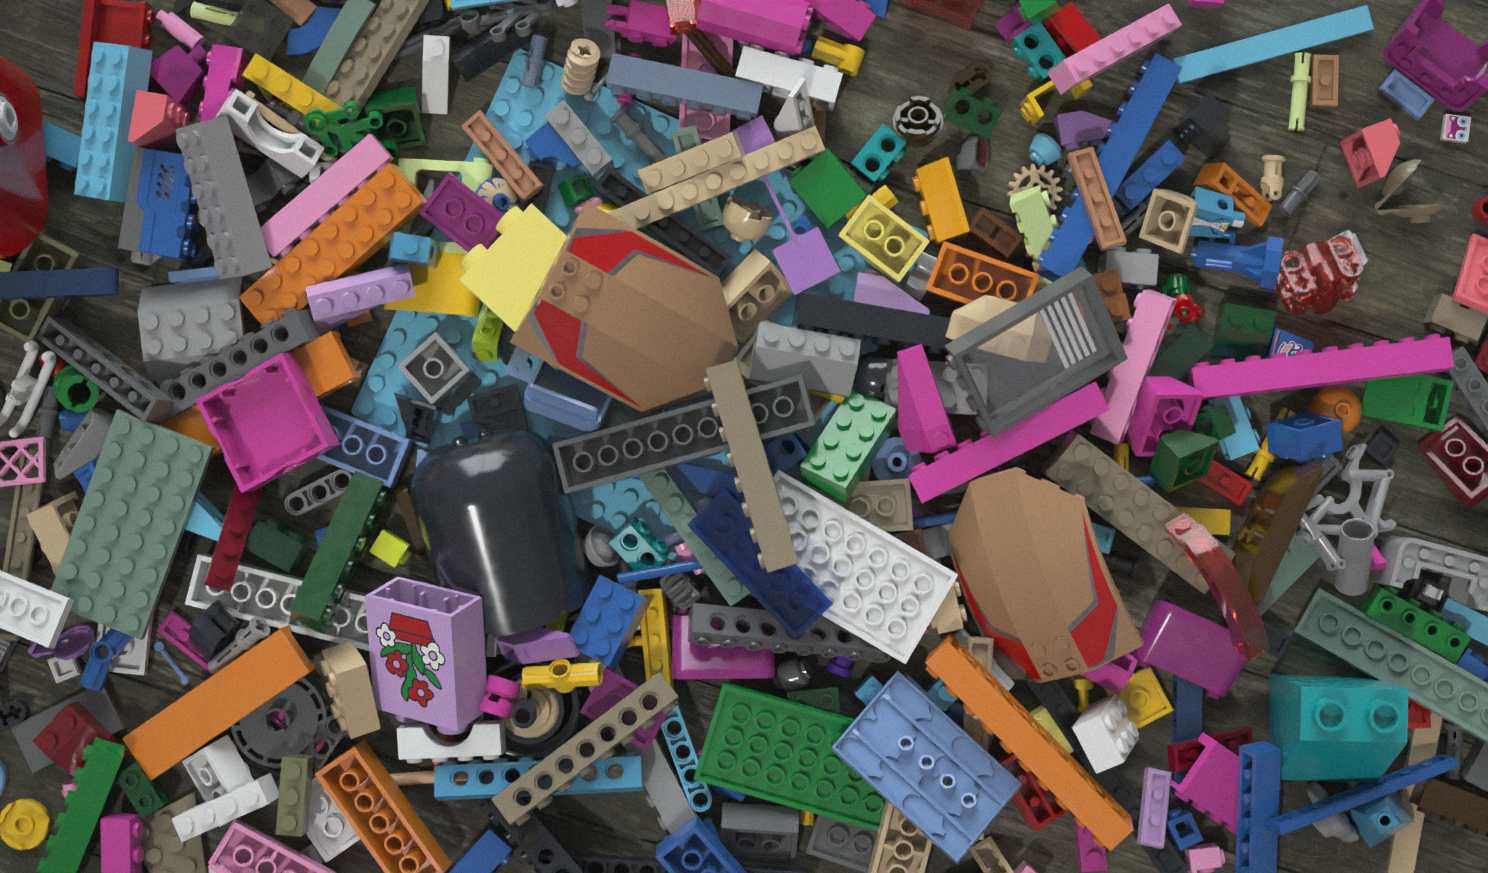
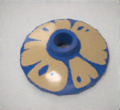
[476,178,520,215]

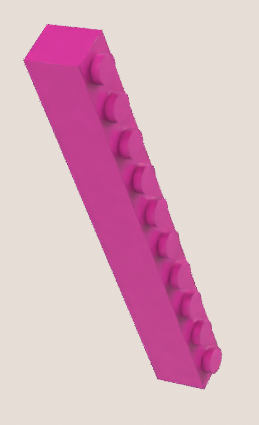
[1187,334,1454,401]

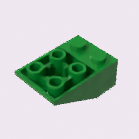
[1361,374,1454,432]

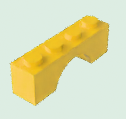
[242,54,342,124]

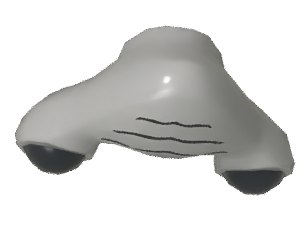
[1306,781,1360,843]

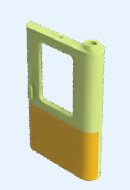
[383,158,493,317]

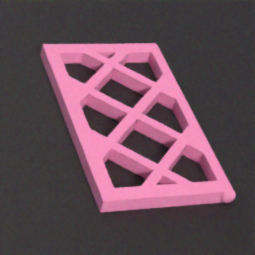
[0,437,46,487]

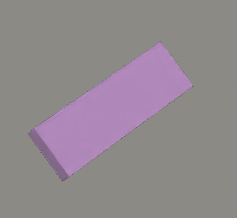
[1137,767,1172,849]

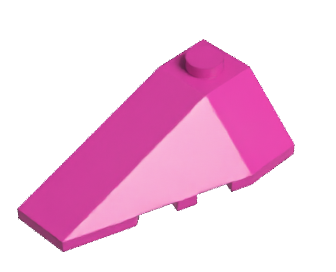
[897,344,957,453]

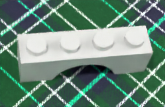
[215,89,324,178]
[397,720,506,763]
[171,773,279,842]

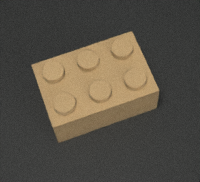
[320,641,381,739]

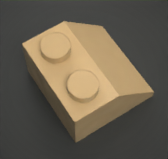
[1139,189,1198,254]

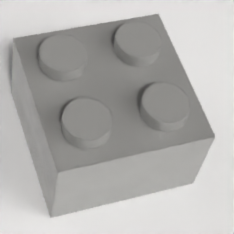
[1097,247,1159,290]
[397,332,474,405]

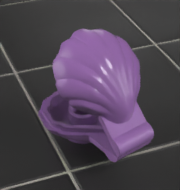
[28,624,95,660]

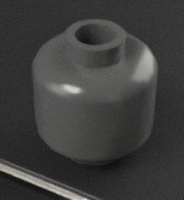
[773,656,812,693]

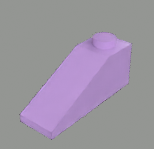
[853,269,930,314]

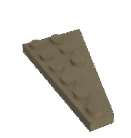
[141,791,209,873]

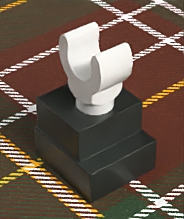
[1406,575,1444,606]

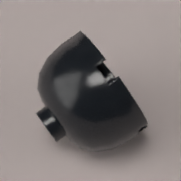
[853,351,887,402]

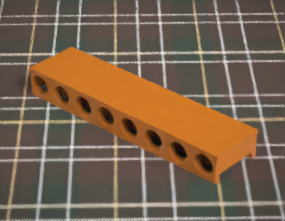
[160,331,361,458]
[122,625,317,781]

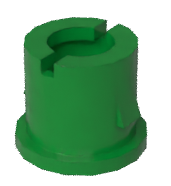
[53,364,100,413]

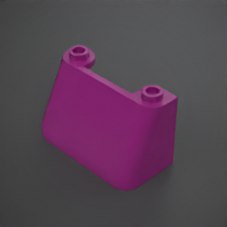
[1383,0,1488,112]
[1130,600,1255,700]
[672,608,775,679]

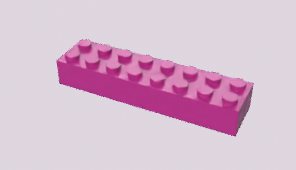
[908,382,1110,503]

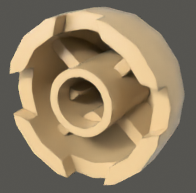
[722,195,774,242]

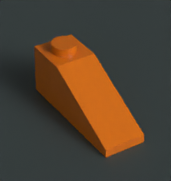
[1193,162,1273,227]

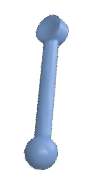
[154,642,191,686]

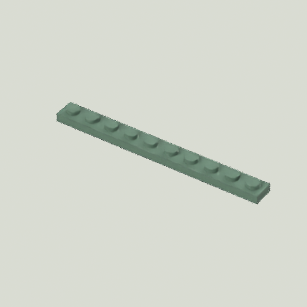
[602,398,752,607]

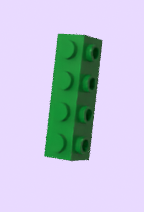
[1360,584,1472,663]

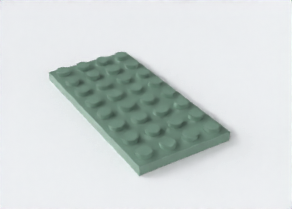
[51,410,215,640]

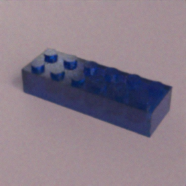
[687,487,835,639]

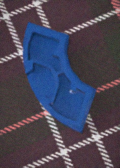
[287,7,342,57]

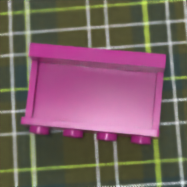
[1169,733,1283,835]

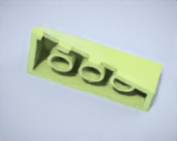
[1010,185,1059,289]

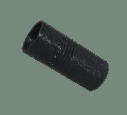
[450,21,530,82]

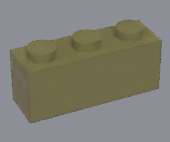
[276,753,314,837]

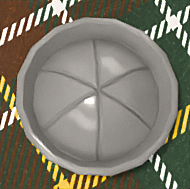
[583,525,620,567]

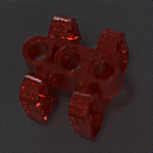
[1276,235,1363,316]

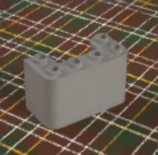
[1371,536,1488,611]

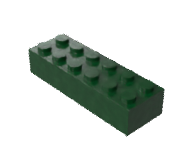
[289,471,389,634]

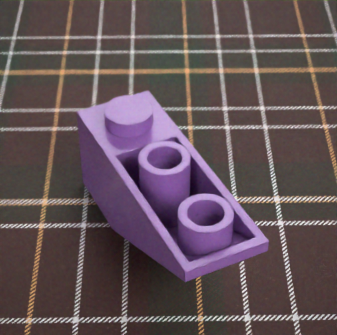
[1053,111,1117,151]
[496,627,579,664]

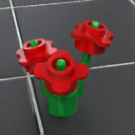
[1162,274,1205,330]

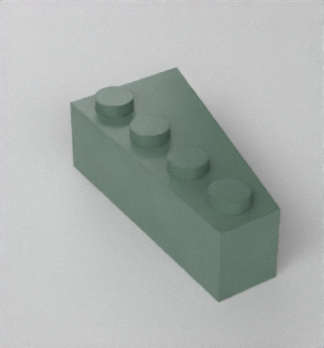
[1230,525,1333,617]

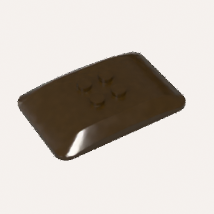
[1223,461,1324,608]

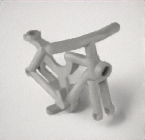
[1295,443,1397,571]

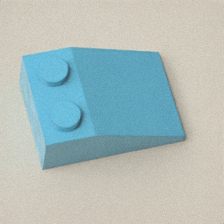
[185,490,247,543]

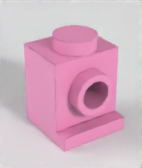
[1184,842,1225,873]

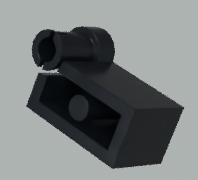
[187,600,240,662]

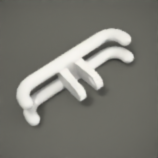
[0,341,56,438]

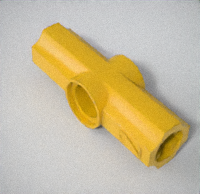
[522,659,603,693]

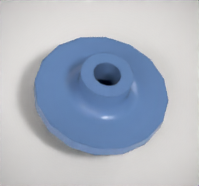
[871,437,922,483]

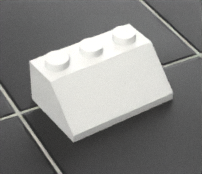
[182,735,254,827]

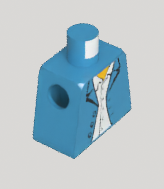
[1189,187,1245,238]

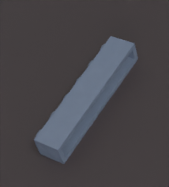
[606,53,763,121]

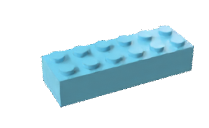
[74,42,153,202]

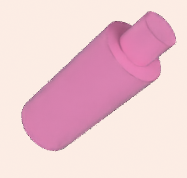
[156,10,205,50]

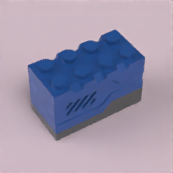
[118,147,202,265]

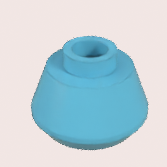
[1029,133,1062,166]

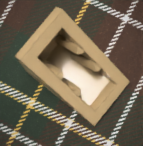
[970,836,1014,873]

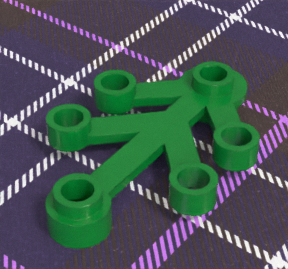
[304,101,399,163]

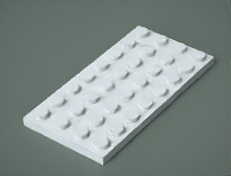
[727,469,958,664]

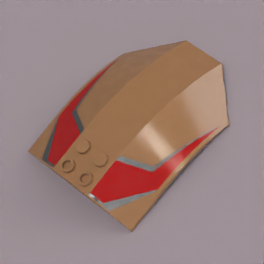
[510,202,739,414]
[947,467,1144,683]

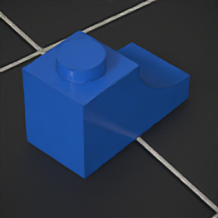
[525,122,582,171]

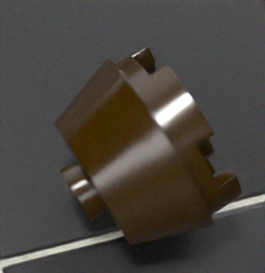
[893,96,944,148]

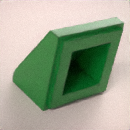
[558,173,595,208]

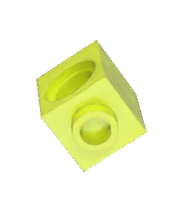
[369,529,412,568]

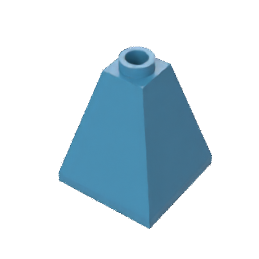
[1346,792,1414,848]

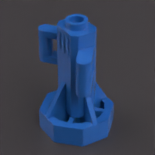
[1190,229,1283,291]

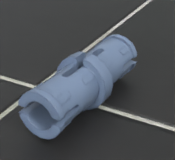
[521,35,548,89]

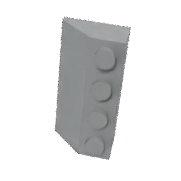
[748,322,861,397]

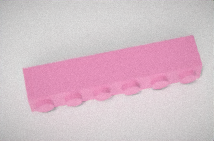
[1048,4,1182,95]
[260,133,394,257]
[1089,289,1177,445]

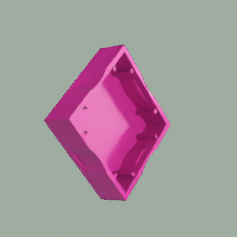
[195,352,340,493]

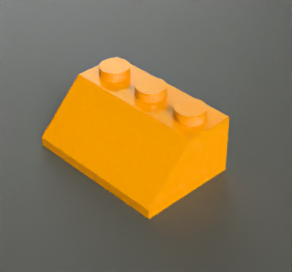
[912,157,970,245]

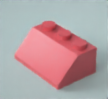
[128,90,190,151]
[1340,118,1400,188]

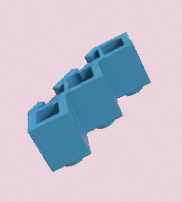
[853,672,958,711]

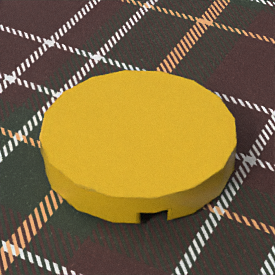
[0,799,51,850]

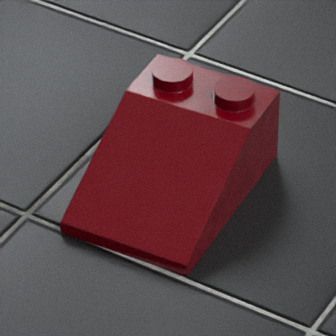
[1418,415,1488,510]
[32,701,131,777]

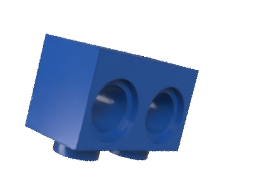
[763,433,808,478]

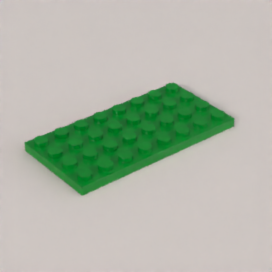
[694,682,886,832]

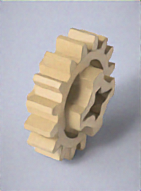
[1006,164,1063,214]

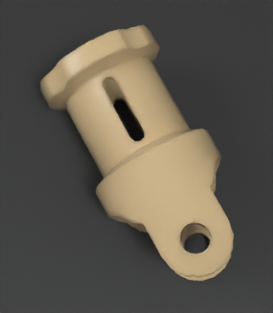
[1260,155,1285,202]

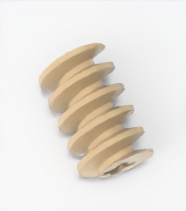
[560,38,600,95]

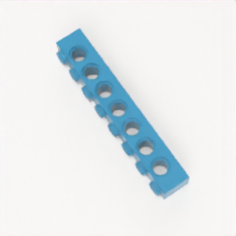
[434,752,643,801]

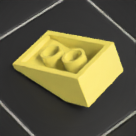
[838,195,930,283]

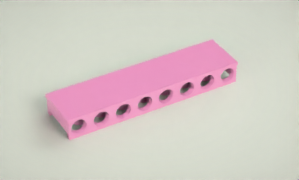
[208,818,337,873]

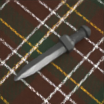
[266,99,345,153]

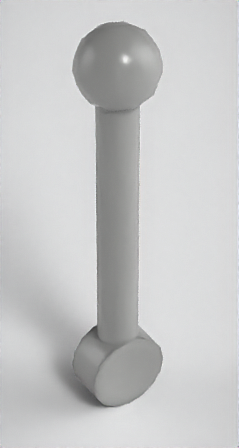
[584,72,608,101]

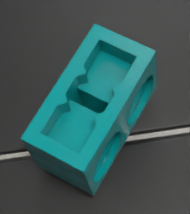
[1011,22,1066,84]
[850,123,906,184]
[609,516,670,571]

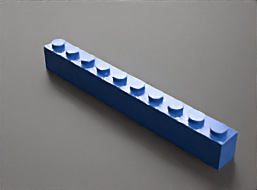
[1035,53,1183,282]

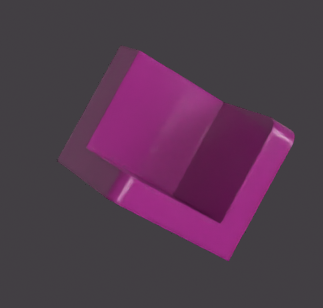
[994,2,1033,45]

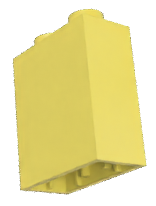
[459,203,567,371]

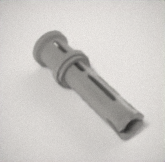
[207,617,270,674]

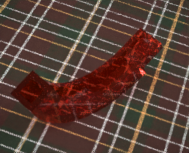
[1164,512,1269,663]

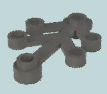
[459,0,558,42]

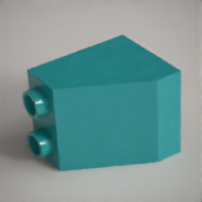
[1268,674,1408,782]

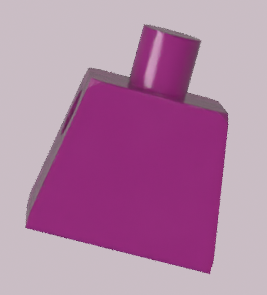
[150,44,208,106]

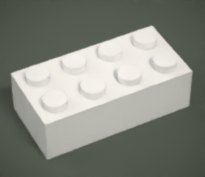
[735,44,843,112]

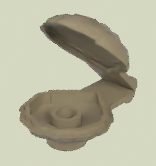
[1375,159,1444,223]

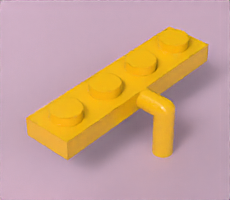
[627,588,674,689]

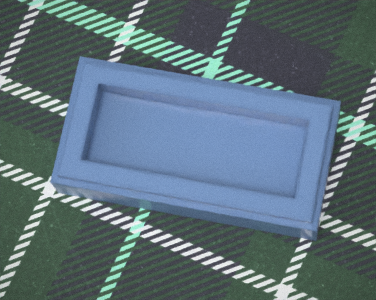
[1377,69,1435,121]
[168,267,220,284]

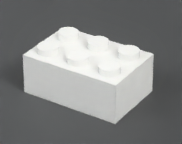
[1072,694,1139,774]

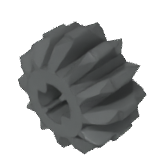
[660,572,701,611]

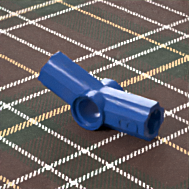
[79,628,134,691]

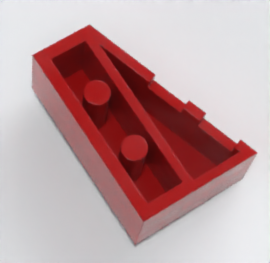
[995,752,1070,831]

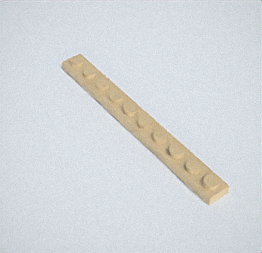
[608,126,825,230]

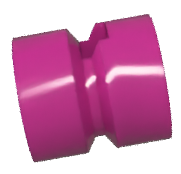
[478,675,521,719]

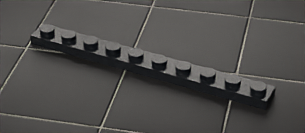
[1025,680,1189,873]

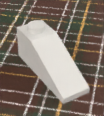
[422,35,451,114]
[774,78,815,141]

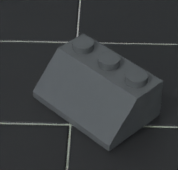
[720,802,799,862]

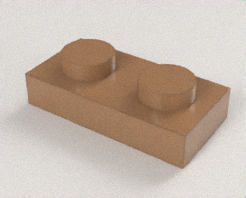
[1310,55,1339,108]

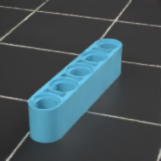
[661,700,712,812]

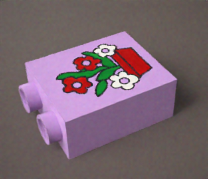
[365,577,487,735]

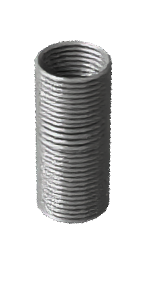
[1334,518,1375,596]

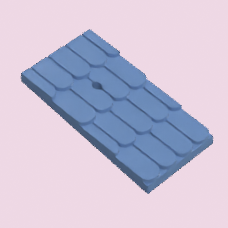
[832,671,1022,865]

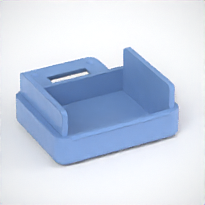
[506,346,613,433]

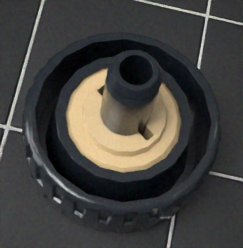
[478,659,584,760]

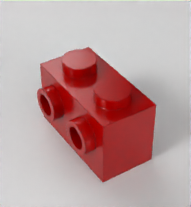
[1043,2,1102,58]

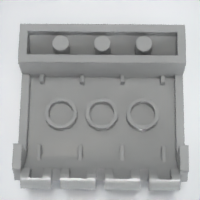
[138,276,247,387]

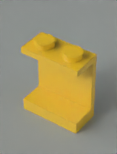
[1020,80,1093,125]

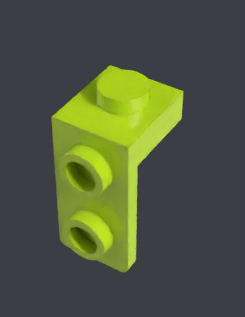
[472,302,504,363]

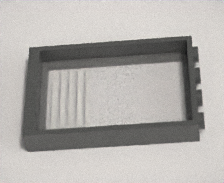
[945,266,1128,438]

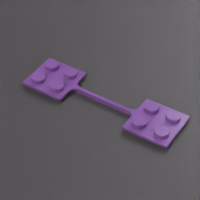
[723,115,841,296]

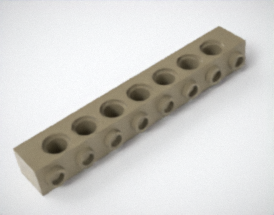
[491,672,680,826]

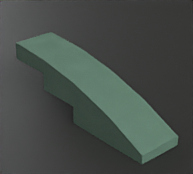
[302,0,376,95]

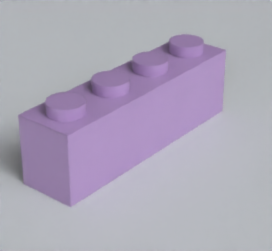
[305,263,415,335]

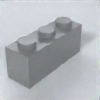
[544,100,614,180]

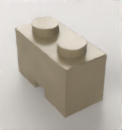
[1423,293,1488,345]

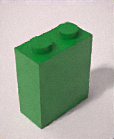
[788,148,868,229]

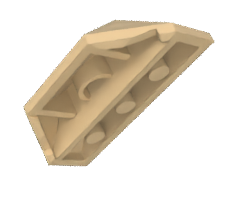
[946,295,1052,363]

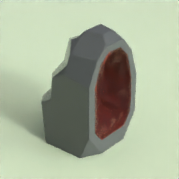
[956,134,989,177]

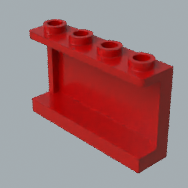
[74,0,155,100]

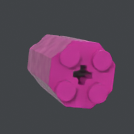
[696,0,813,56]

